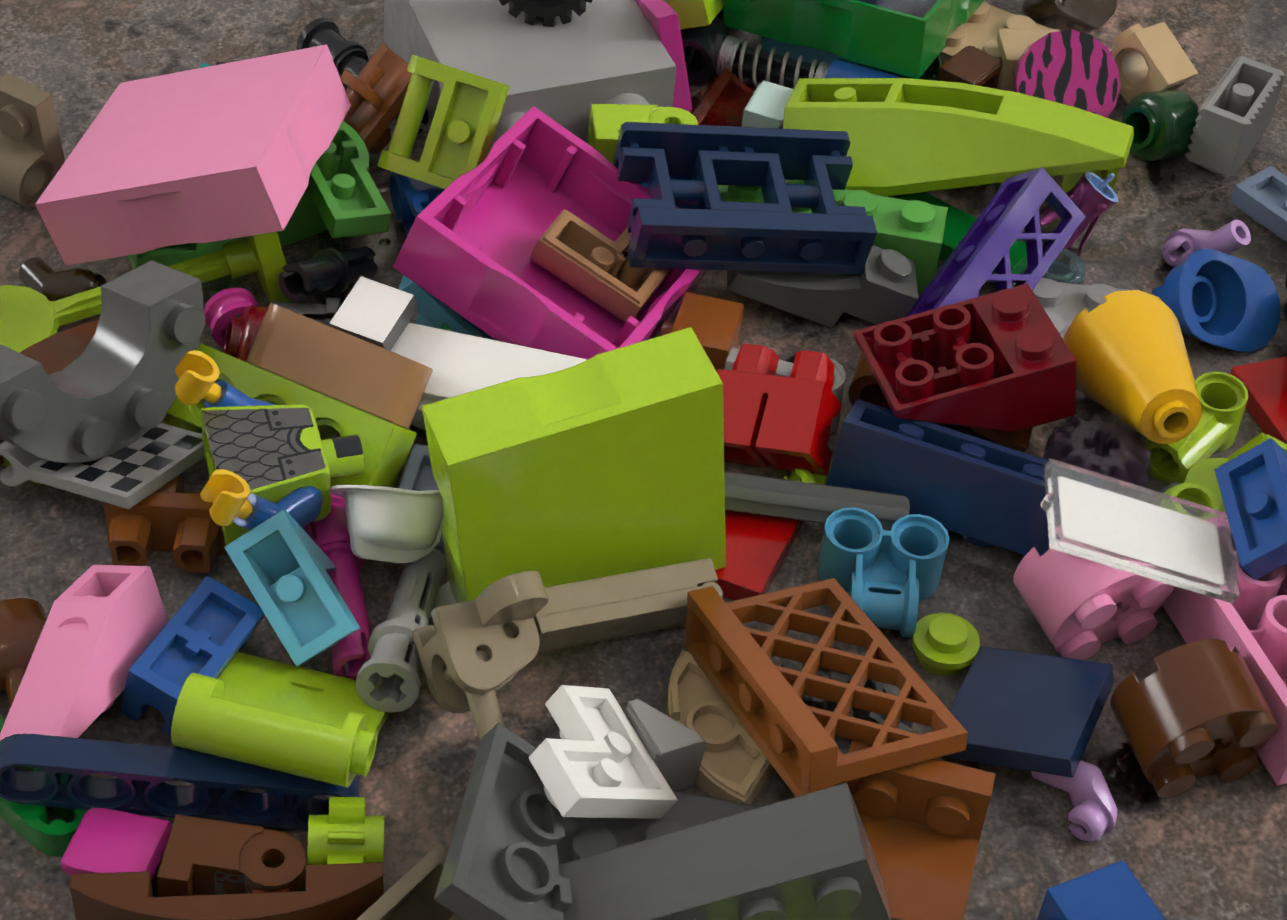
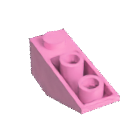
[0,565,169,741]

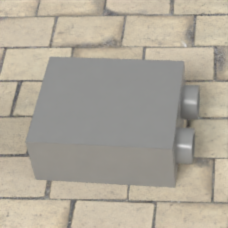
[383,0,676,154]

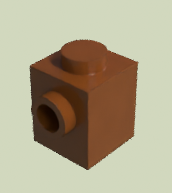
[660,291,744,372]

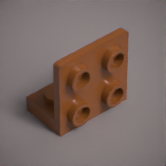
[842,740,996,920]

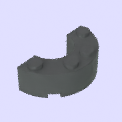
[0,260,205,463]

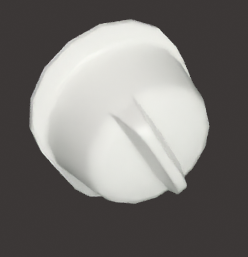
[329,485,444,564]

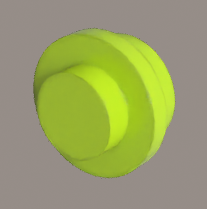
[912,612,980,676]

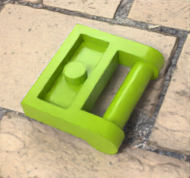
[377,54,510,189]

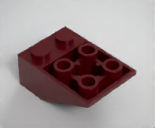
[853,283,1077,432]

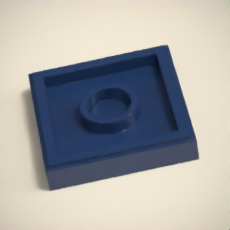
[942,646,1114,778]

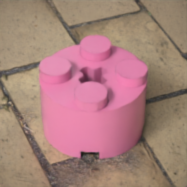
[1013,529,1175,660]

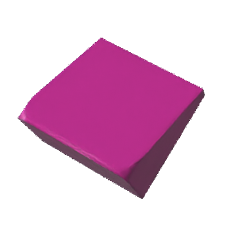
[61,808,173,881]

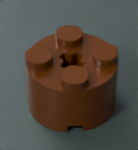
[1110,639,1279,798]

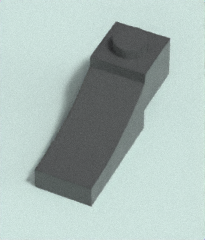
[727,245,918,328]

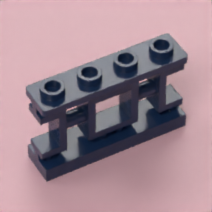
[613,122,877,274]

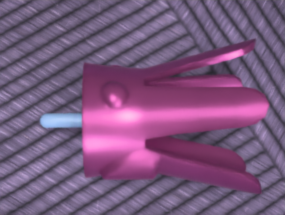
[1039,172,1119,253]

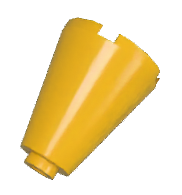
[1063,290,1202,444]

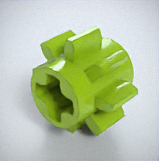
[307,797,384,865]

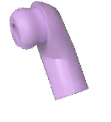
[1161,219,1251,267]
[1031,760,1118,842]

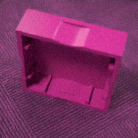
[393,106,707,359]

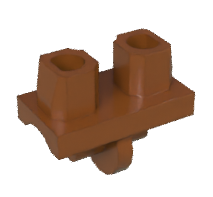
[340,44,412,154]
[103,473,228,573]

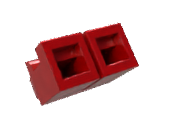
[717,343,842,476]

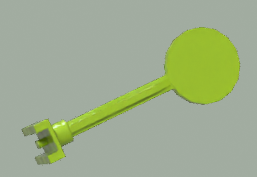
[0,232,297,353]

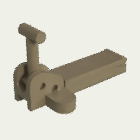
[412,558,723,741]

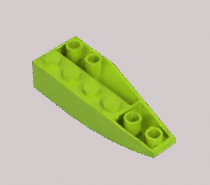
[783,78,1134,196]

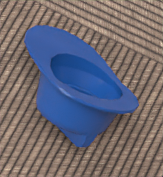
[1152,248,1281,352]

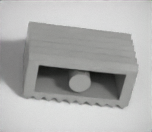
[1185,56,1285,177]

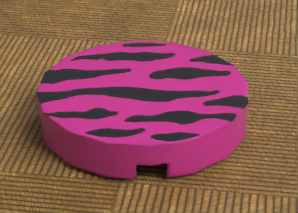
[1012,29,1121,118]

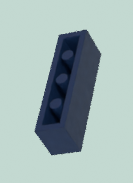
[826,399,1102,557]

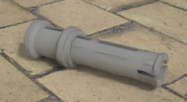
[356,548,447,713]

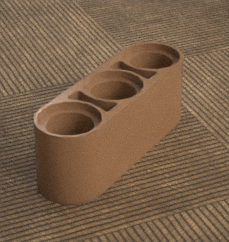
[246,302,433,429]

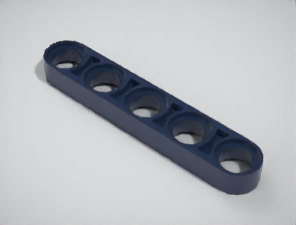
[0,734,360,830]

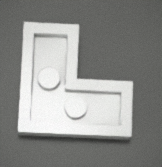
[528,685,678,819]

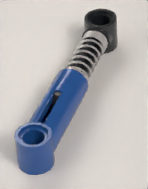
[680,17,905,89]

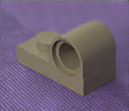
[0,73,65,208]

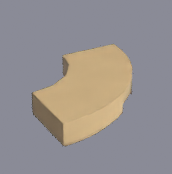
[666,650,774,805]

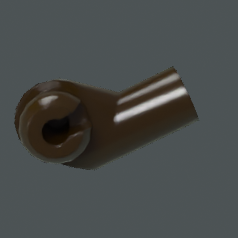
[19,257,107,301]

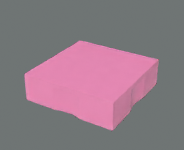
[35,44,351,266]

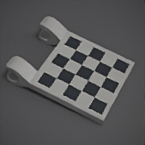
[0,423,204,509]

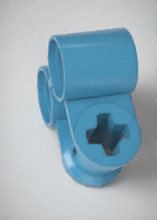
[816,507,950,638]

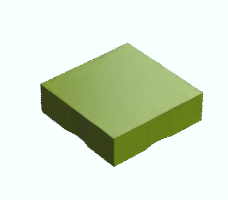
[422,327,726,603]

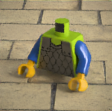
[175,350,365,546]

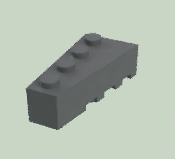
[559,783,892,920]

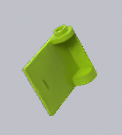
[171,652,389,788]

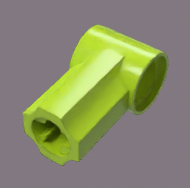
[1140,371,1248,486]

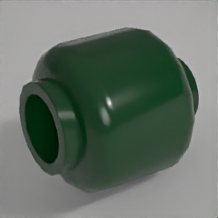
[1121,90,1199,161]

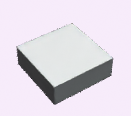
[329,276,419,351]

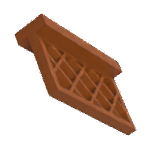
[685,578,968,797]

